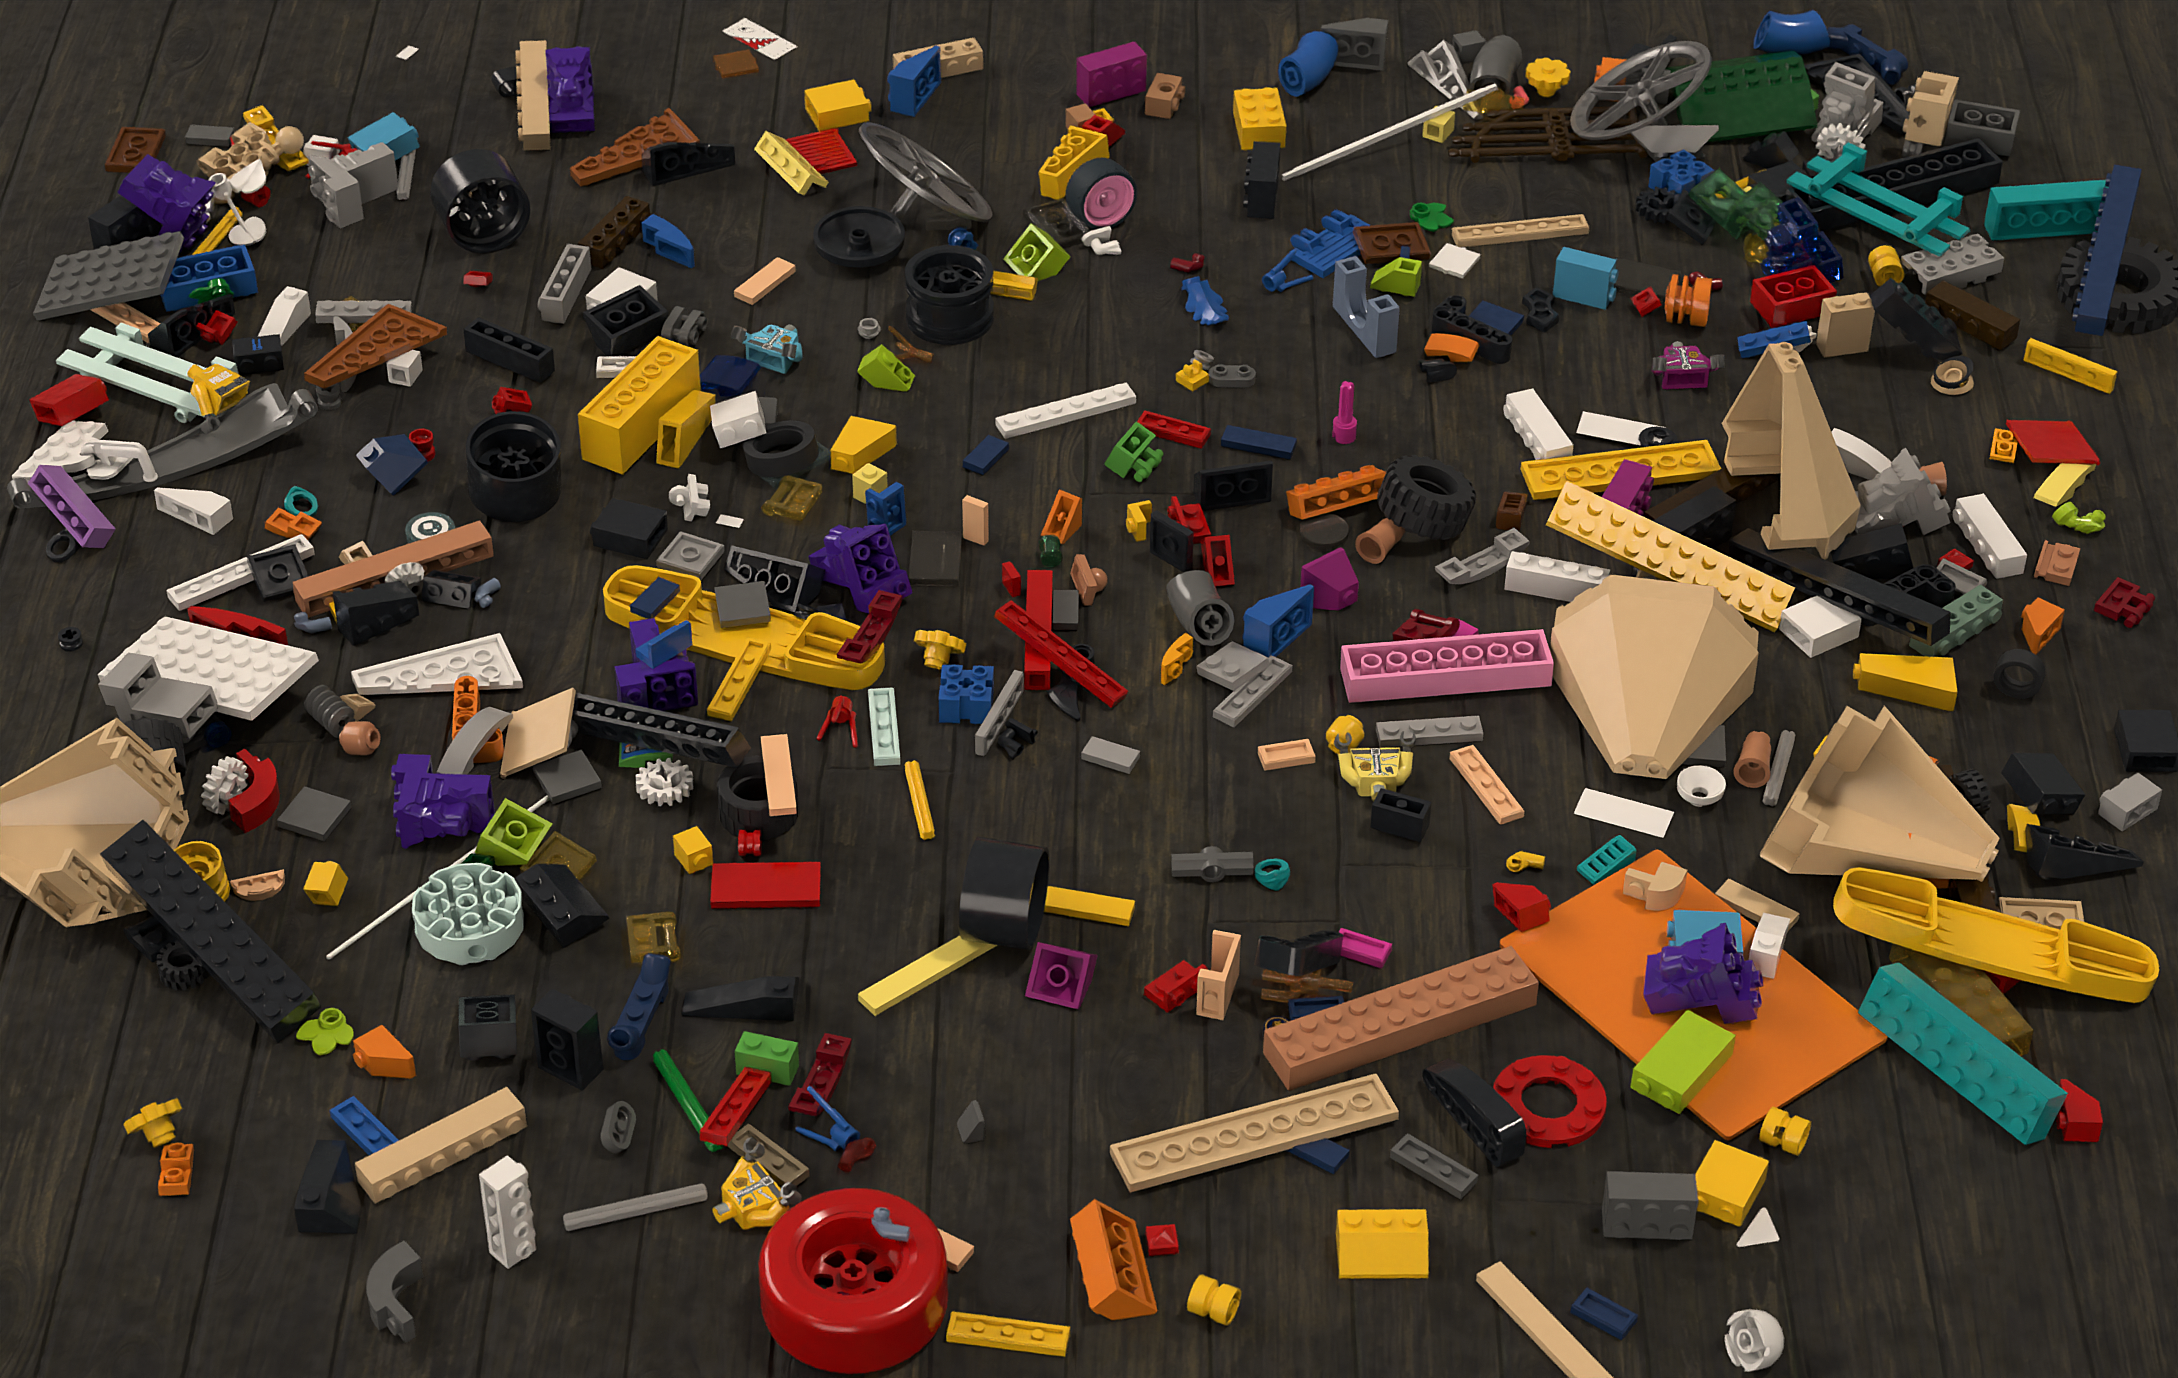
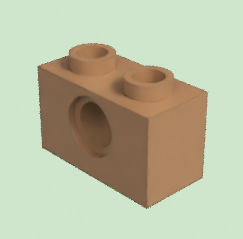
[1145,73,1185,119]

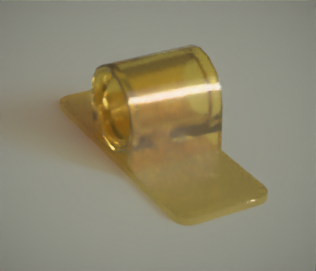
[1462,86,1525,113]

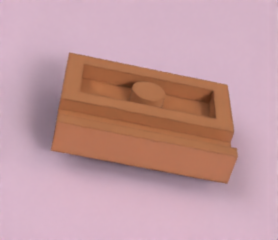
[2034,540,2080,586]

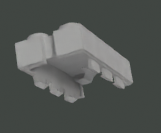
[1900,234,2004,295]

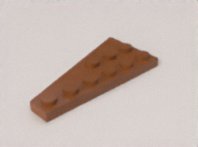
[304,304,447,389]

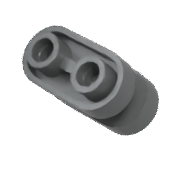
[661,306,708,348]

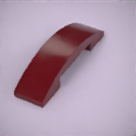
[837,590,902,664]
[789,1033,852,1116]

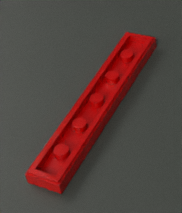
[994,600,1128,708]

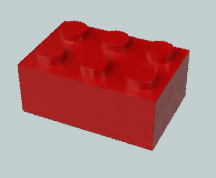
[1750,265,1837,328]

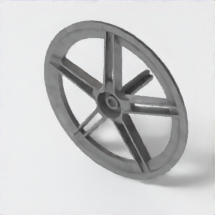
[1570,41,1712,140]
[859,122,992,222]

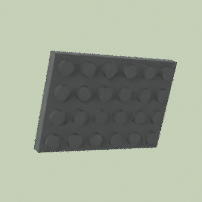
[33,231,184,321]

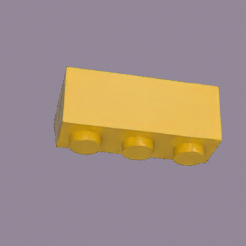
[1336,1209,1428,1279]

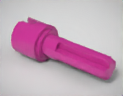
[1332,381,1357,444]

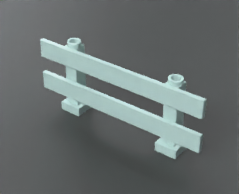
[56,323,238,423]

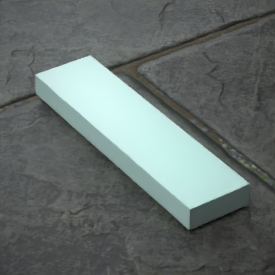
[868,688,900,766]

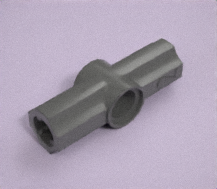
[1171,846,1253,882]

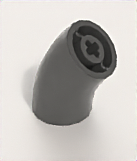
[1470,35,1522,100]
[1166,570,1235,646]

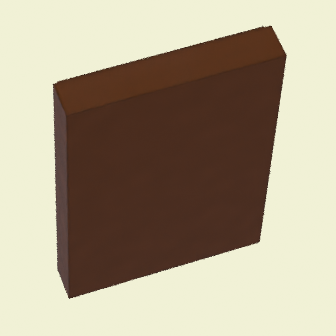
[105,127,166,173]
[1353,222,1431,264]

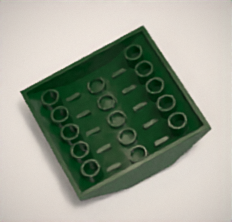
[1665,51,1817,143]

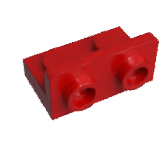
[1167,496,1211,544]
[1144,960,1208,1012]

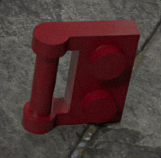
[1392,609,1460,641]

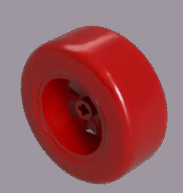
[759,1188,948,1374]

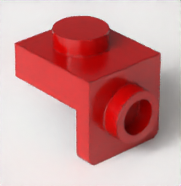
[196,310,238,345]

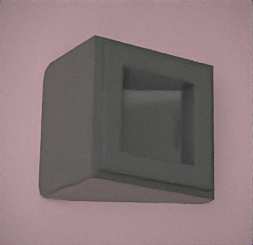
[758,397,778,425]
[957,1100,985,1144]

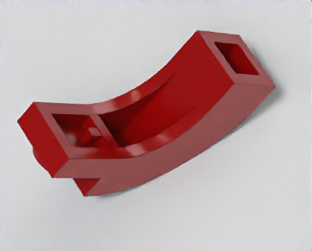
[228,749,280,833]

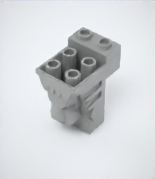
[1811,62,1883,147]
[308,142,398,228]
[1855,448,1951,535]
[98,652,218,743]

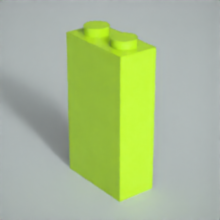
[1631,1010,1736,1114]

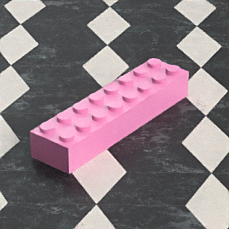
[1340,629,1554,703]

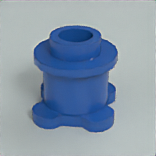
[948,227,978,250]

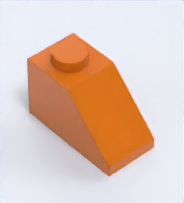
[2021,598,2065,655]
[353,1025,416,1078]

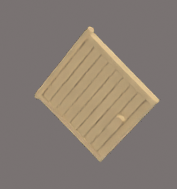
[500,688,576,779]

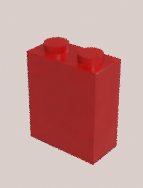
[29,374,109,426]

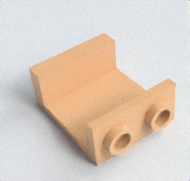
[1196,930,1241,1020]

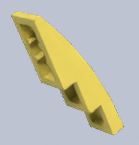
[2034,463,2096,507]

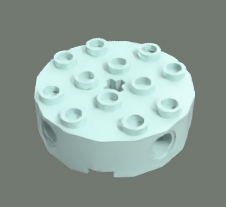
[412,863,524,965]

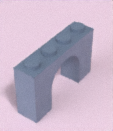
[1333,256,1400,358]

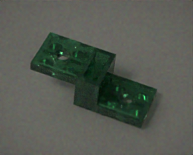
[1688,169,1810,254]

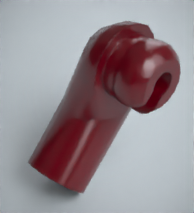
[1170,253,1205,272]
[1688,271,1723,291]

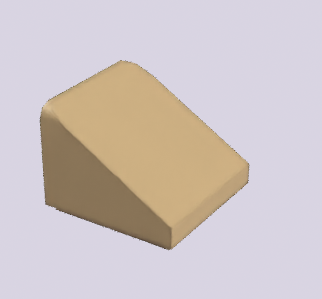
[339,541,373,564]
[340,694,375,721]

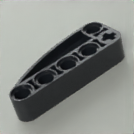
[1422,1058,1527,1167]

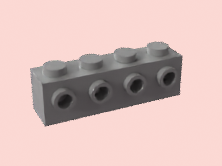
[538,244,591,323]

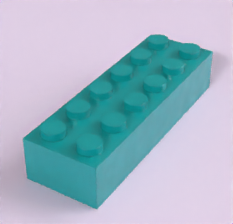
[1984,180,2109,240]

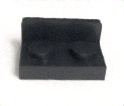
[422,570,481,608]

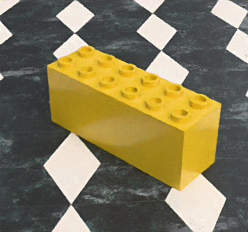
[578,336,701,474]

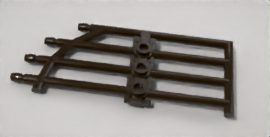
[1448,107,1648,162]

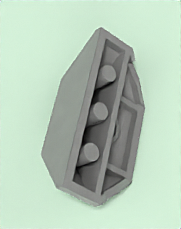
[1630,125,1719,157]

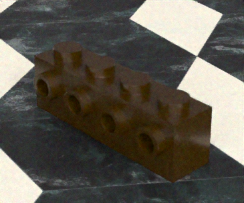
[578,196,651,269]
[1925,280,2021,350]

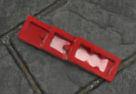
[188,606,288,646]

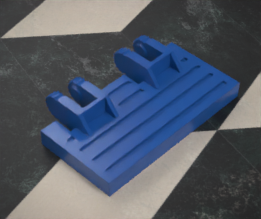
[1289,210,1371,278]

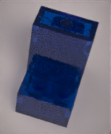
[1760,197,1844,283]

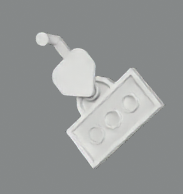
[12,420,158,482]

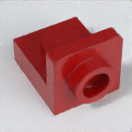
[492,387,532,414]

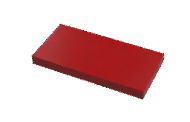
[711,862,821,908]

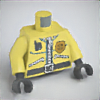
[1334,731,1416,802]

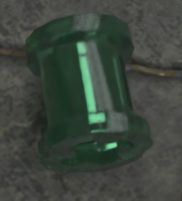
[1039,535,1063,567]

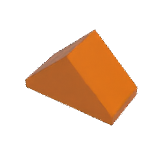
[1041,490,1082,544]

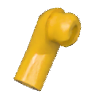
[1506,851,1545,872]

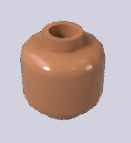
[339,721,380,755]

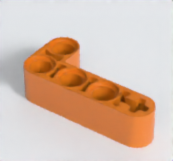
[452,676,504,763]

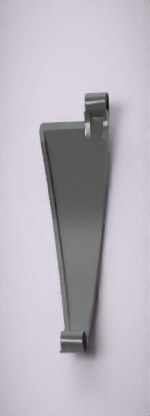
[7,383,318,509]

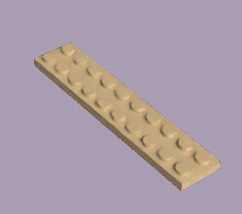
[1110,1074,1399,1192]

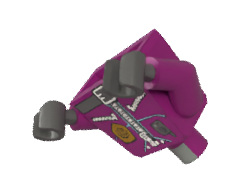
[1651,342,1725,389]

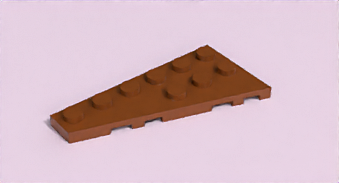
[570,108,700,187]

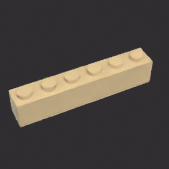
[516,41,550,150]
[355,1087,527,1204]

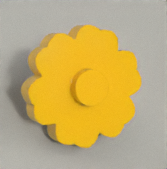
[1525,58,1570,97]
[914,630,967,670]
[123,1098,182,1148]

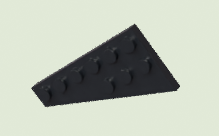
[1804,54,1910,134]

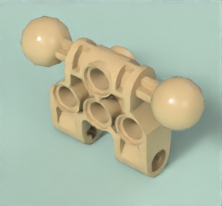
[197,122,304,205]

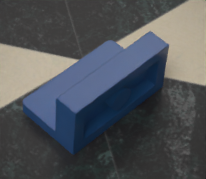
[635,620,693,669]

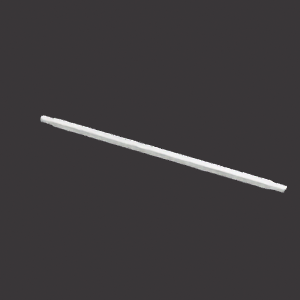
[1282,84,1497,181]

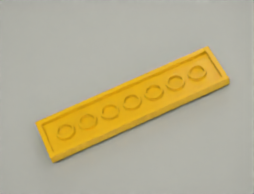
[1520,440,1721,500]

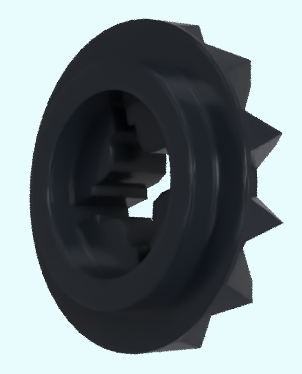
[1639,426,1677,448]

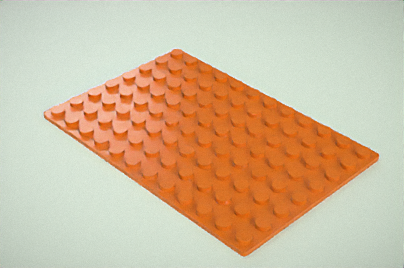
[1499,850,1888,1140]

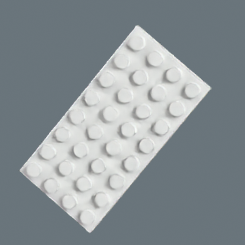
[98,617,319,721]

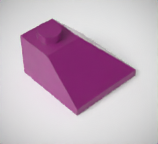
[1301,547,1359,611]
[1025,942,1098,1009]

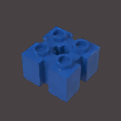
[1648,149,1714,198]
[939,665,994,724]

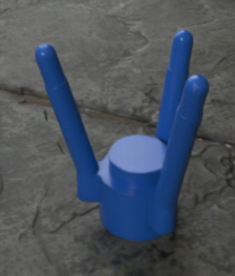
[1262,249,1313,292]
[795,1086,860,1151]

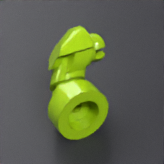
[2052,502,2106,534]

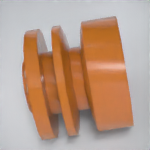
[1664,274,1712,327]

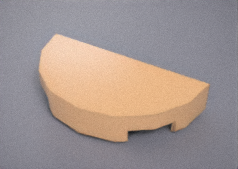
[230,869,285,901]

